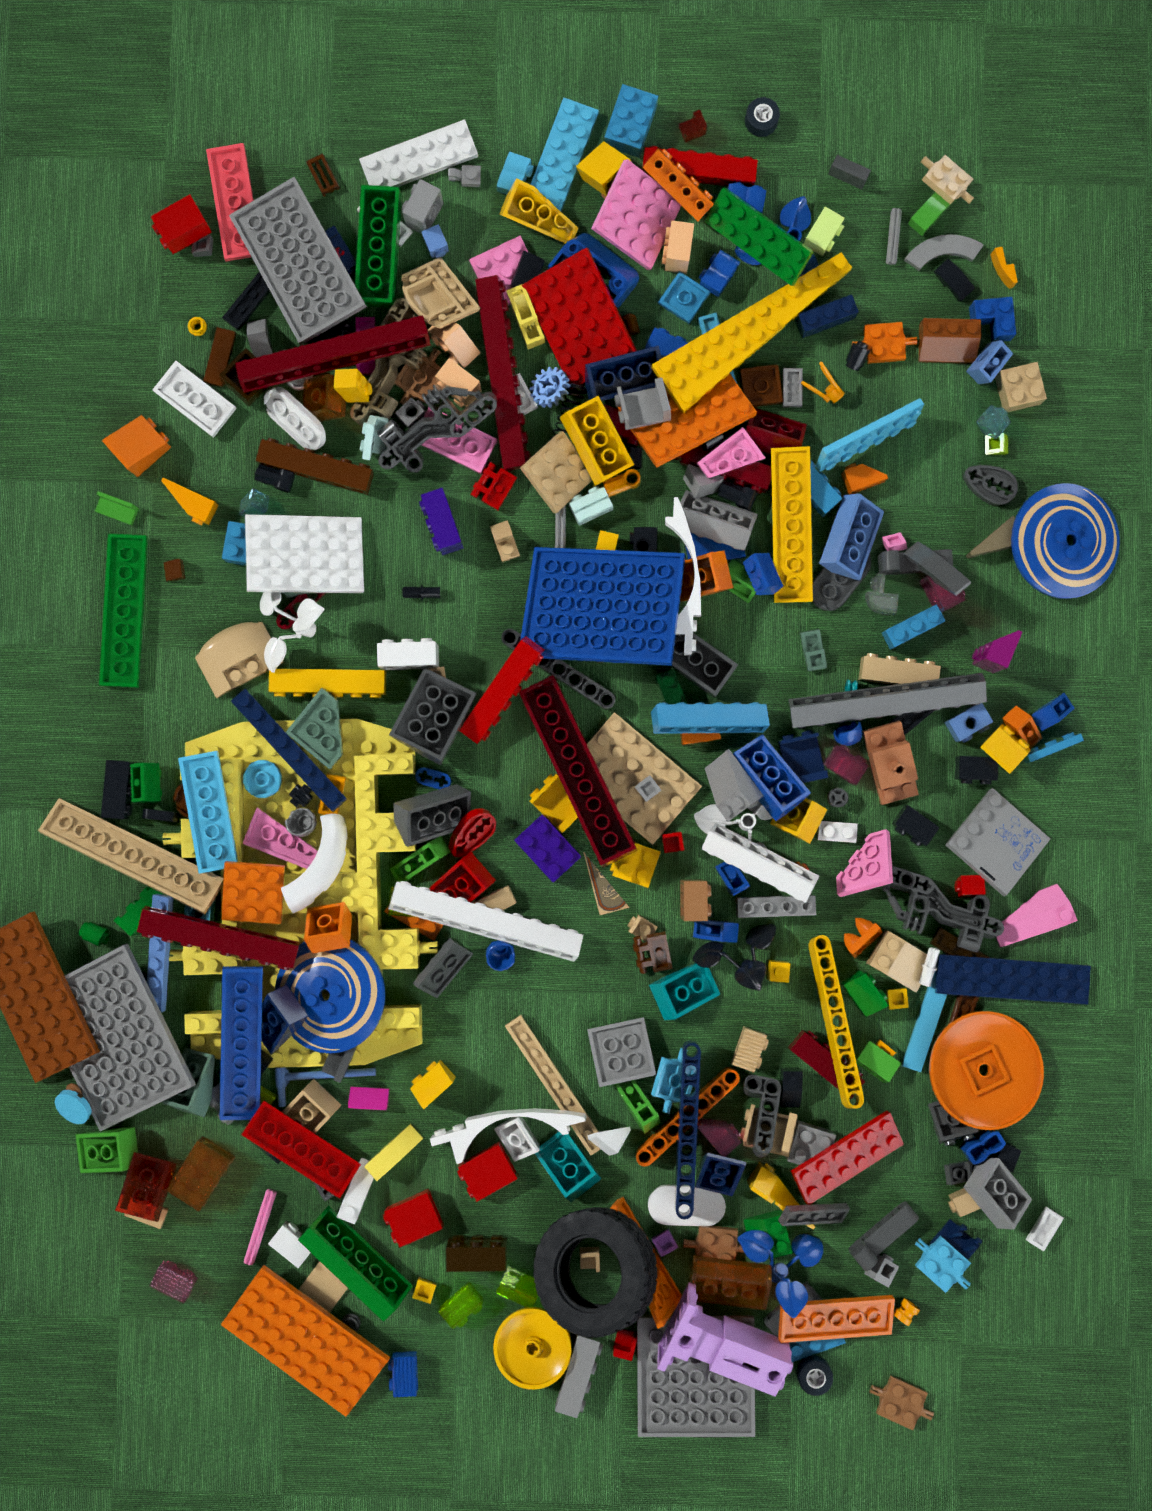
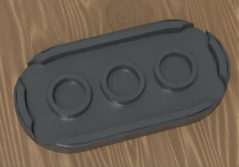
[813,554,871,611]

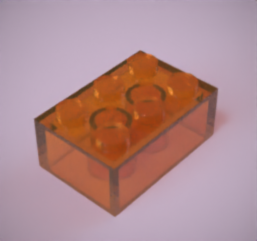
[166,1136,235,1211]

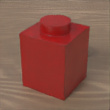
[955,875,986,897]

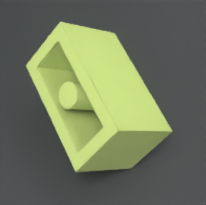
[804,207,845,257]

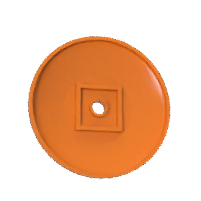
[929,1011,1044,1130]

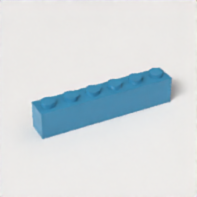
[651,702,770,734]

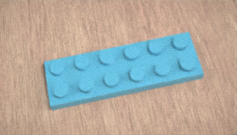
[530,97,599,212]
[816,398,924,472]
[178,751,238,874]

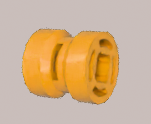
[894,1298,920,1326]

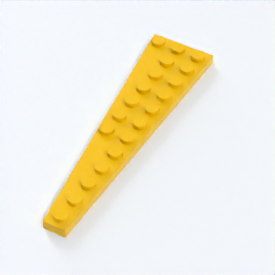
[651,252,852,413]

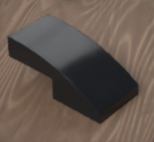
[934,259,975,301]

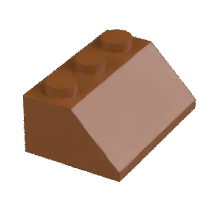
[918,318,981,364]

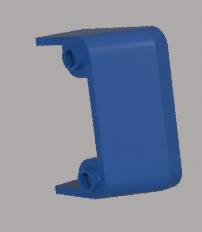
[548,233,639,309]

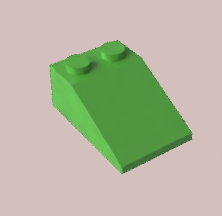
[75,1127,140,1173]

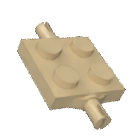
[920,155,974,204]

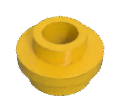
[188,317,207,336]

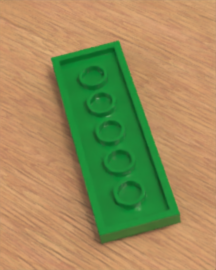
[704,188,814,286]

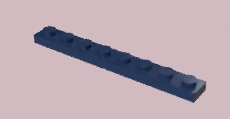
[231,689,347,812]

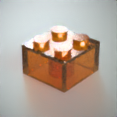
[303,374,346,422]

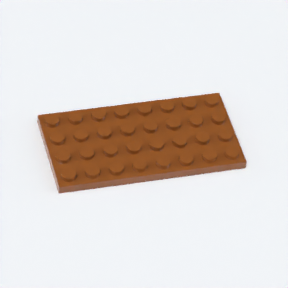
[0,911,100,1083]

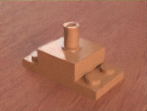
[863,721,919,805]

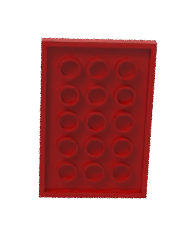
[521,248,637,390]

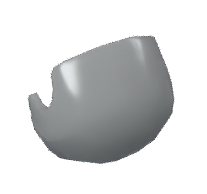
[285,808,317,837]

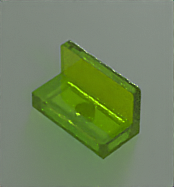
[496,1266,538,1307]

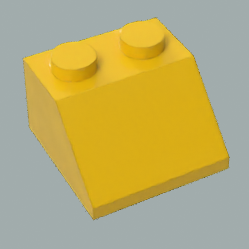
[980,724,1031,774]
[770,798,827,844]
[410,1060,456,1109]

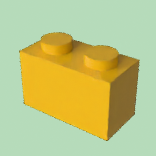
[334,369,372,403]

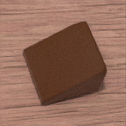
[621,313,640,336]
[164,558,185,582]

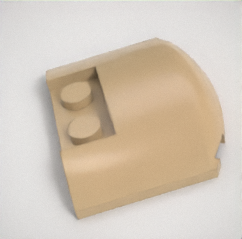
[401,257,480,329]
[195,622,284,698]

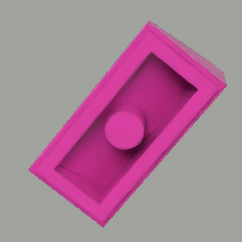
[348,1086,389,1110]

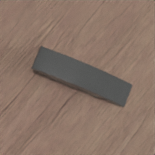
[903,541,971,596]

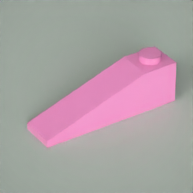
[993,884,1078,948]

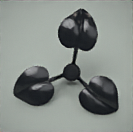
[692,924,777,991]

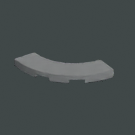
[904,235,983,271]

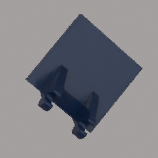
[928,1219,982,1260]

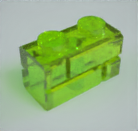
[438,1282,484,1329]

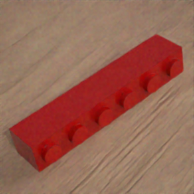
[642,146,758,187]
[459,636,545,744]

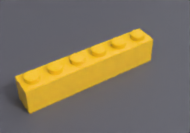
[269,669,387,698]

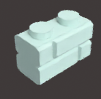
[569,486,613,526]

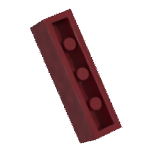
[788,1030,866,1099]

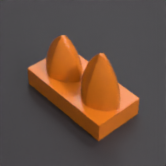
[844,918,883,958]

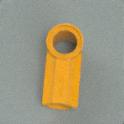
[603,469,641,497]

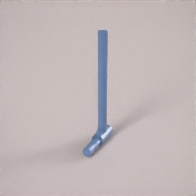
[275,1067,376,1107]

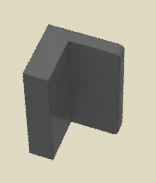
[828,155,871,190]
[322,1046,357,1083]

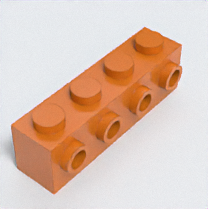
[643,148,714,221]

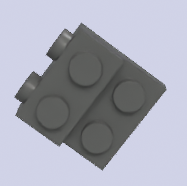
[928,1101,979,1146]

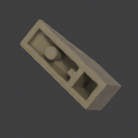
[966,516,1015,558]

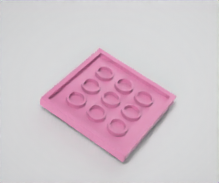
[591,159,681,270]

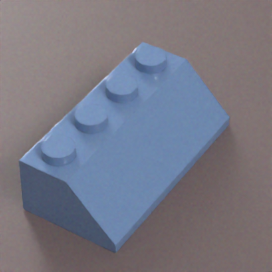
[819,494,884,580]

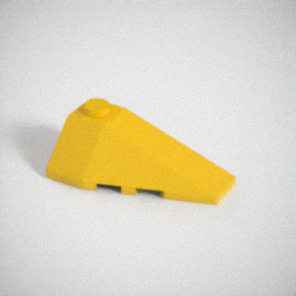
[500,178,578,244]
[747,1162,815,1230]

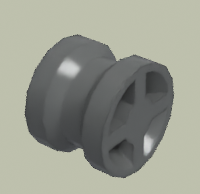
[827,788,848,807]

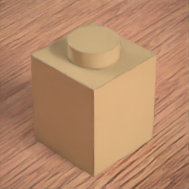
[948,1188,981,1217]

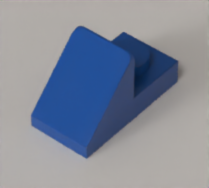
[715,862,750,896]

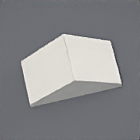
[587,1127,631,1156]

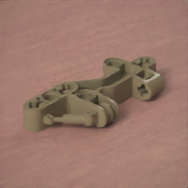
[350,298,427,427]

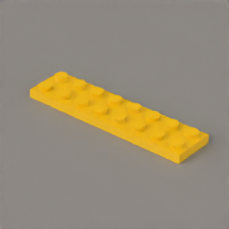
[771,446,813,603]

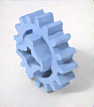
[529,367,570,408]

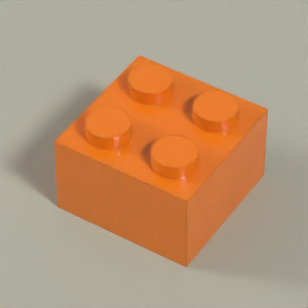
[304,902,352,954]

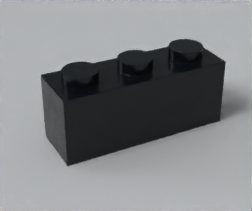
[101,760,134,819]

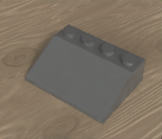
[389,668,477,765]

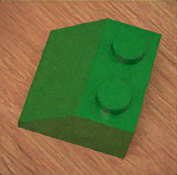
[743,1210,793,1258]

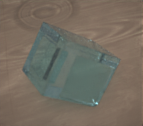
[239,488,269,517]

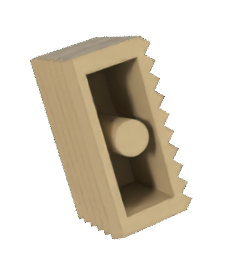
[731,1026,769,1072]

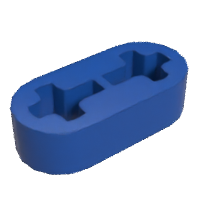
[415,767,451,789]

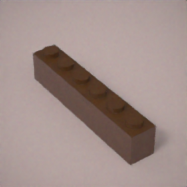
[255,438,374,495]

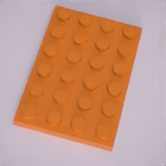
[618,373,757,468]

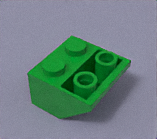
[841,970,889,1017]

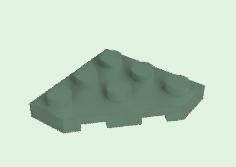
[285,688,343,769]

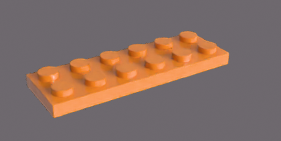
[778,1295,895,1343]

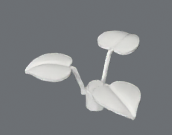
[260,592,325,673]
[694,800,773,849]

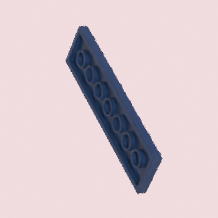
[935,954,1091,1004]

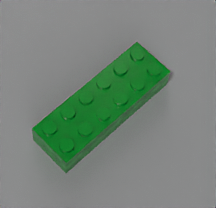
[355,185,402,308]
[298,1205,413,1322]

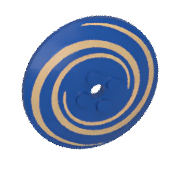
[1011,483,1120,599]
[275,940,385,1053]

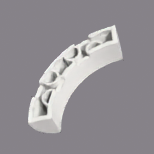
[281,813,348,914]

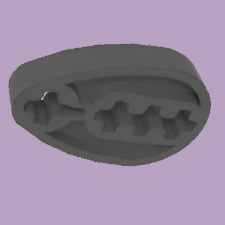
[963,465,1018,506]

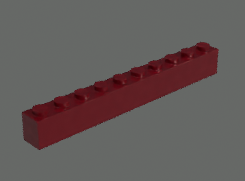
[475,275,531,471]
[235,315,431,393]
[603,404,772,494]

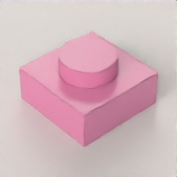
[882,532,907,551]

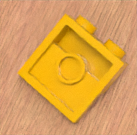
[610,843,660,888]

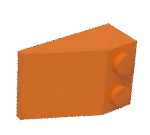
[680,551,733,602]

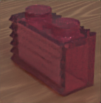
[822,745,869,786]
[149,1261,198,1303]

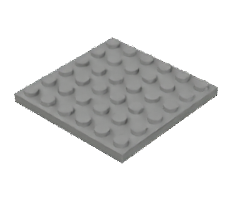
[637,1316,755,1437]

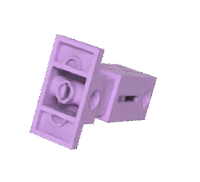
[657,1282,793,1397]

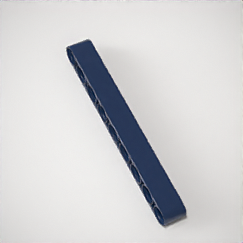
[675,1040,701,1220]

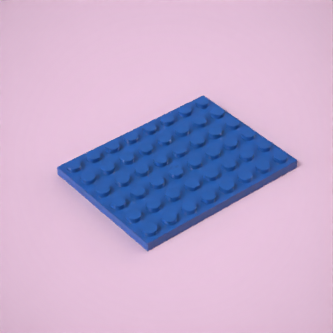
[520,547,685,666]

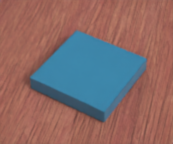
[658,271,711,324]

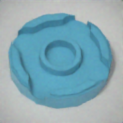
[243,760,282,798]
[55,1090,92,1124]

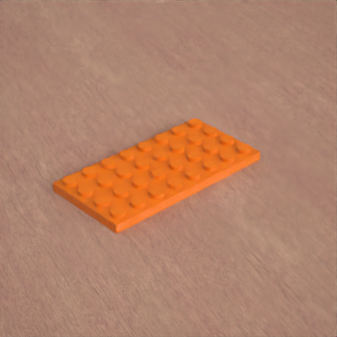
[221,1265,390,1417]

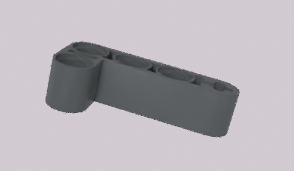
[878,549,953,575]
[742,1075,781,1158]
[848,1201,919,1271]

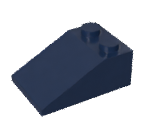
[261,985,308,1054]
[695,1153,746,1197]

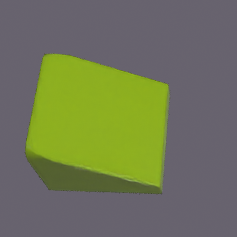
[985,433,1008,455]
[260,1086,277,1105]

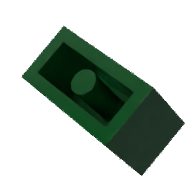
[655,669,687,704]

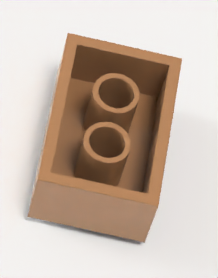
[680,879,711,921]

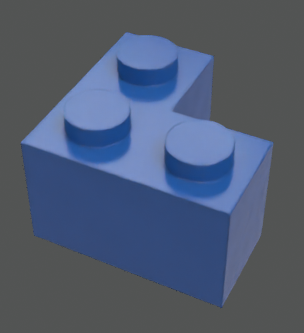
[969,297,1016,342]

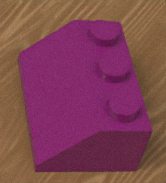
[972,630,1022,673]

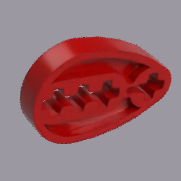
[448,808,496,857]

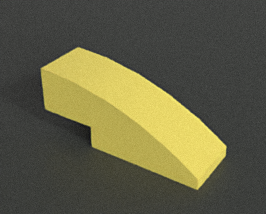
[506,285,545,350]
[364,1124,423,1181]

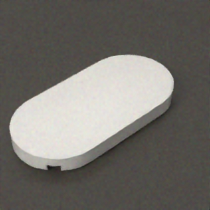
[264,387,326,450]
[648,1185,726,1226]

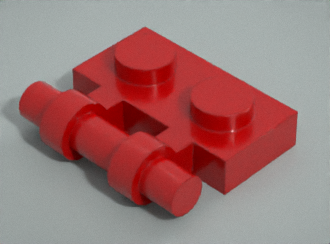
[470,462,517,511]

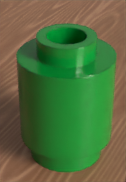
[79,922,110,947]

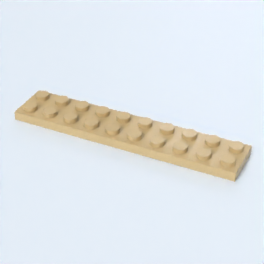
[38,798,224,914]

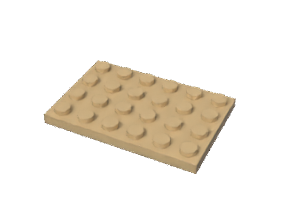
[587,712,702,845]

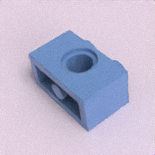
[966,340,1013,384]
[944,703,993,743]

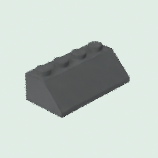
[394,784,471,847]

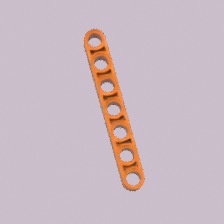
[636,1067,740,1167]

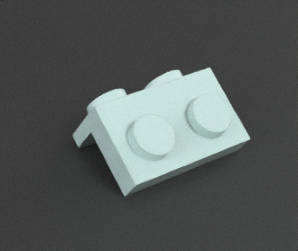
[360,415,389,460]

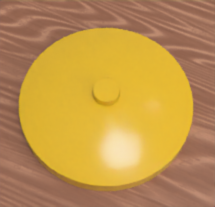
[493,1307,572,1390]

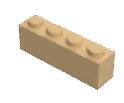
[858,653,941,685]

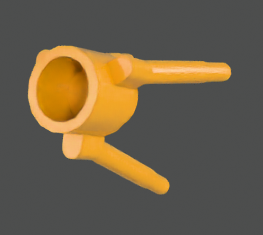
[801,362,845,403]

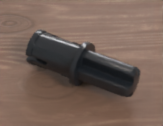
[402,585,440,600]

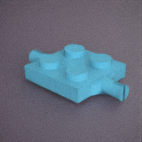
[651,1048,696,1114]
[915,1236,971,1293]

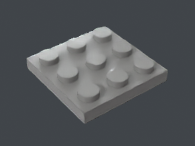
[587,1017,656,1087]

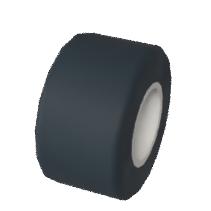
[745,97,780,137]
[796,1355,833,1396]

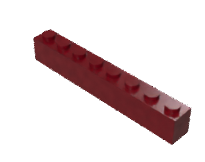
[137,906,300,970]

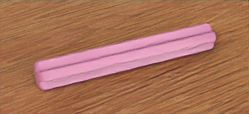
[244,1189,277,1265]

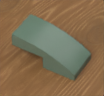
[800,629,827,672]

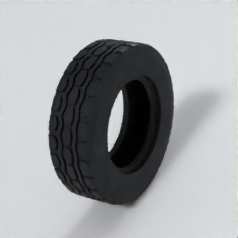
[533,1207,657,1338]

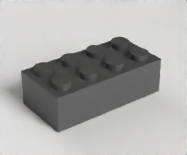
[670,633,738,698]

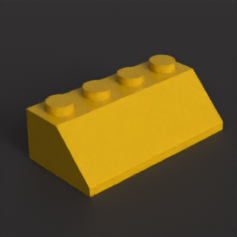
[560,396,634,486]

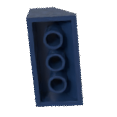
[585,345,662,401]

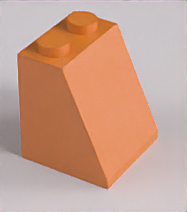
[102,415,171,477]

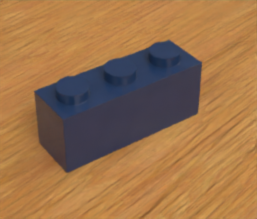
[796,294,859,339]

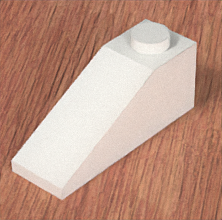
[337,1158,374,1224]

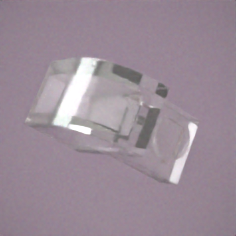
[865,573,899,616]

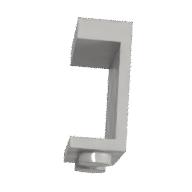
[614,378,671,430]

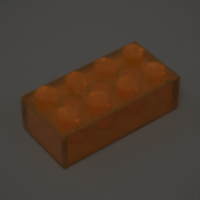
[688,1255,772,1310]

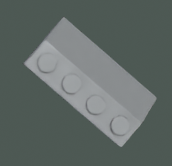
[680,490,758,551]

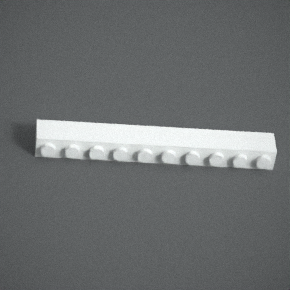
[388,881,583,962]

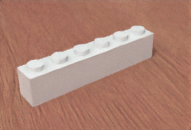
[702,823,819,903]

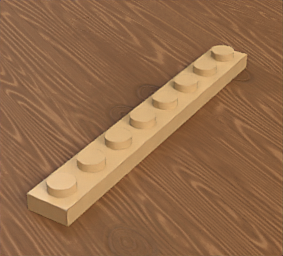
[505,1015,600,1155]

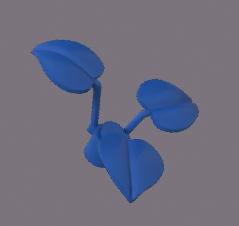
[735,196,818,277]
[737,1230,823,1319]

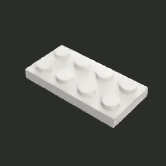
[153,361,237,438]

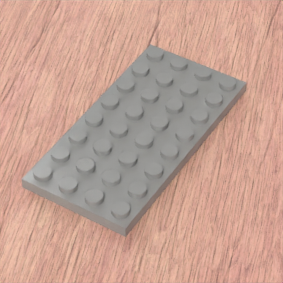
[229,177,367,345]

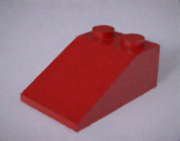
[429,852,496,903]

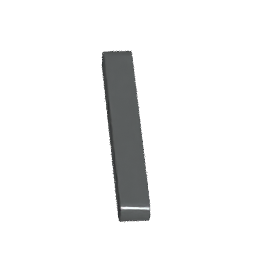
[501,629,615,710]

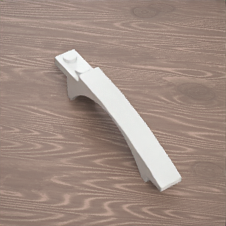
[665,497,701,656]
[430,1108,587,1164]

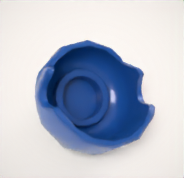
[833,721,863,746]
[486,940,515,971]

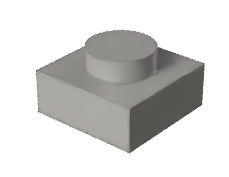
[635,775,661,802]

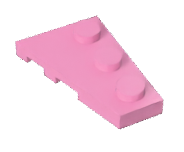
[697,427,765,478]

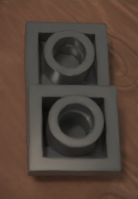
[944,1160,978,1185]

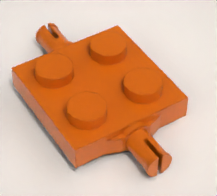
[852,322,918,364]

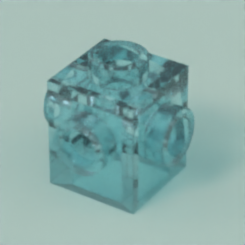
[976,405,1011,439]

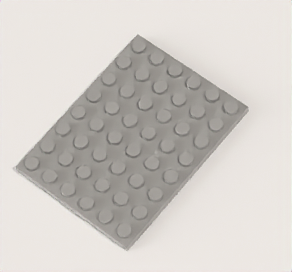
[65,943,196,1131]

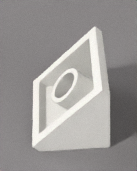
[494,1117,540,1162]

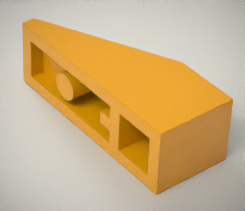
[161,478,219,526]

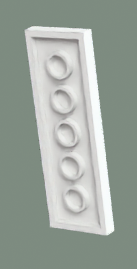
[359,119,478,187]

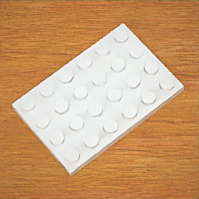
[245,514,364,593]

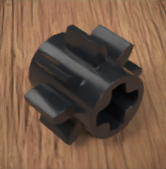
[289,784,313,808]

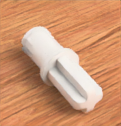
[919,947,940,987]

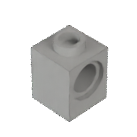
[395,397,426,429]

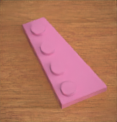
[242,808,318,869]

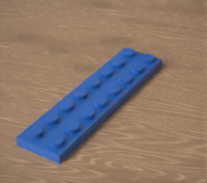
[220,966,263,1120]

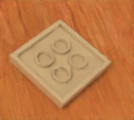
[520,431,592,513]

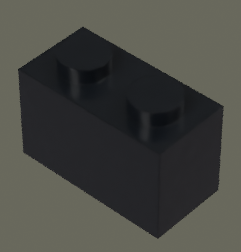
[955,756,998,784]
[892,805,940,847]

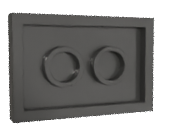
[413,938,473,998]

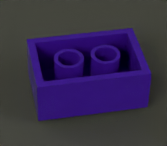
[419,487,464,556]
[514,814,582,883]

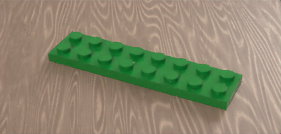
[99,534,148,688]

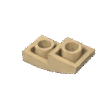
[473,886,517,910]

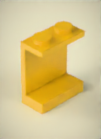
[530,774,578,833]

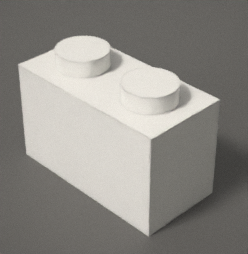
[268,1221,311,1268]

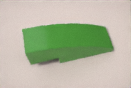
[908,192,956,236]

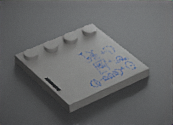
[945,788,1050,897]

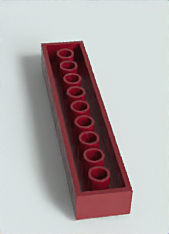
[519,675,638,867]

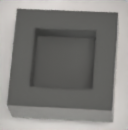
[191,235,213,257]

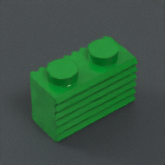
[130,762,162,803]

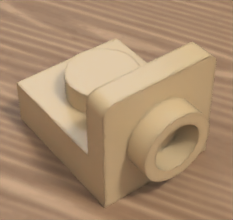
[627,915,658,942]

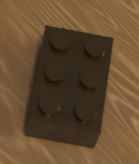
[446,1235,507,1272]

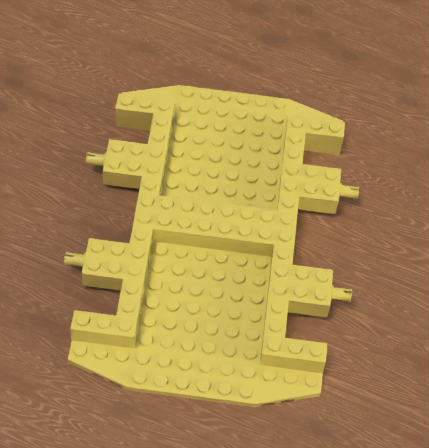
[163,719,438,1068]

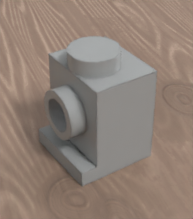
[864,1253,899,1288]

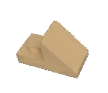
[490,520,520,563]

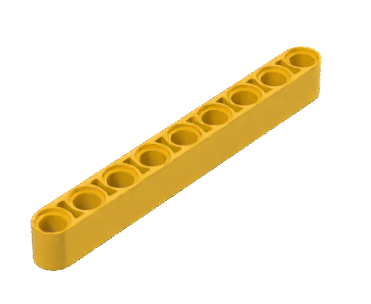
[808,935,864,1109]

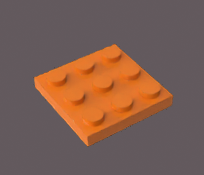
[222,861,285,924]

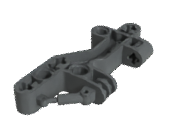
[377,384,497,473]
[882,866,1004,953]

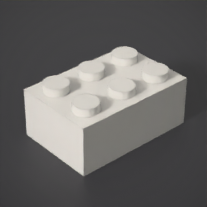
[377,638,439,670]

